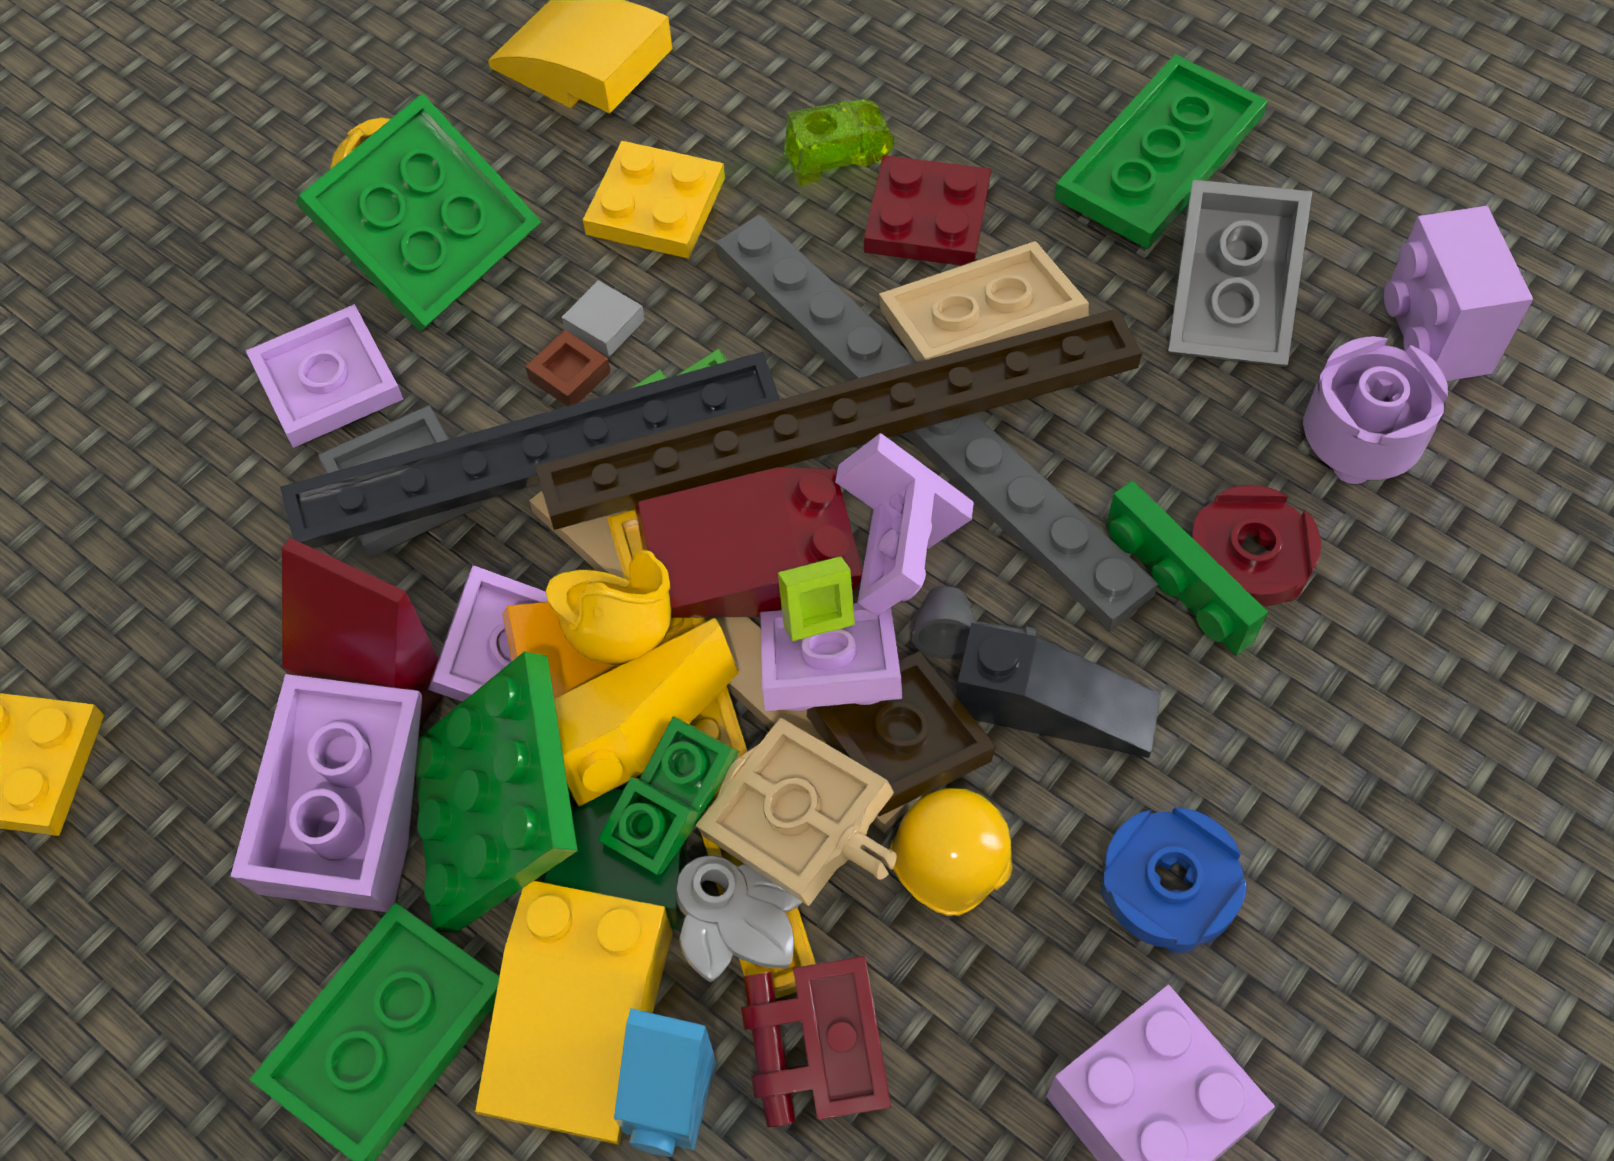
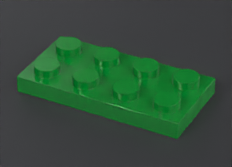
[1054,54,1268,249]

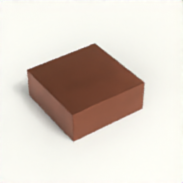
[525,330,611,406]

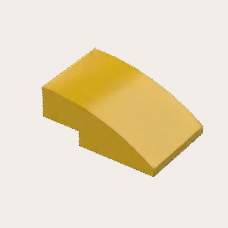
[488,0,672,114]

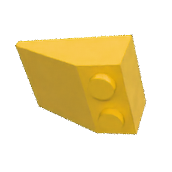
[475,881,673,1145]

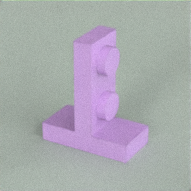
[835,433,974,616]

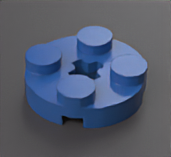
[1101,807,1246,954]

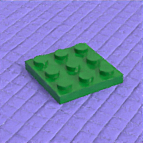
[295,93,542,333]
[415,651,578,933]

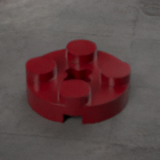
[1190,485,1321,606]

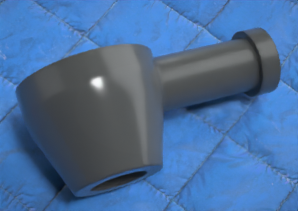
[912,586,1036,659]

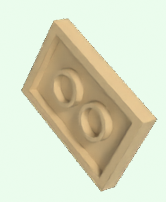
[879,241,1089,362]

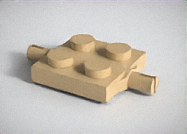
[695,717,897,906]

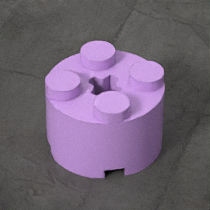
[1302,336,1448,484]

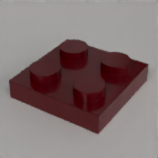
[864,155,991,266]

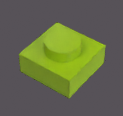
[778,556,855,642]

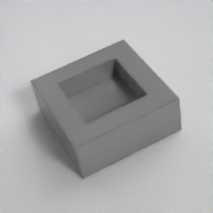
[562,280,645,357]

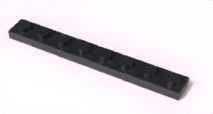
[280,351,780,548]

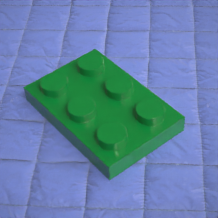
[249,902,499,1161]

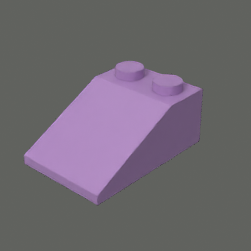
[230,674,422,912]

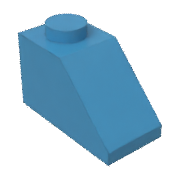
[614,1008,717,1157]

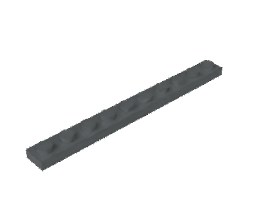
[716,214,1159,632]

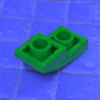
[597,717,739,875]

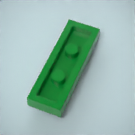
[1106,480,1268,656]

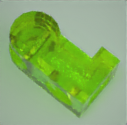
[784,100,895,186]

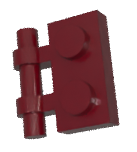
[741,956,891,1127]

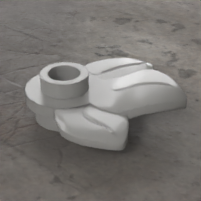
[675,856,803,982]

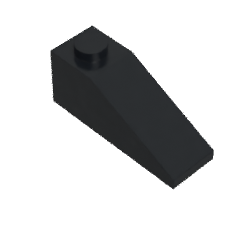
[956,623,1161,758]

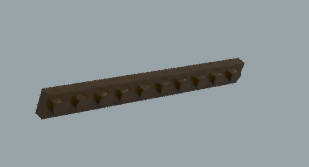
[535,308,1142,530]

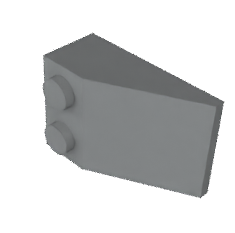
[1168,180,1312,367]

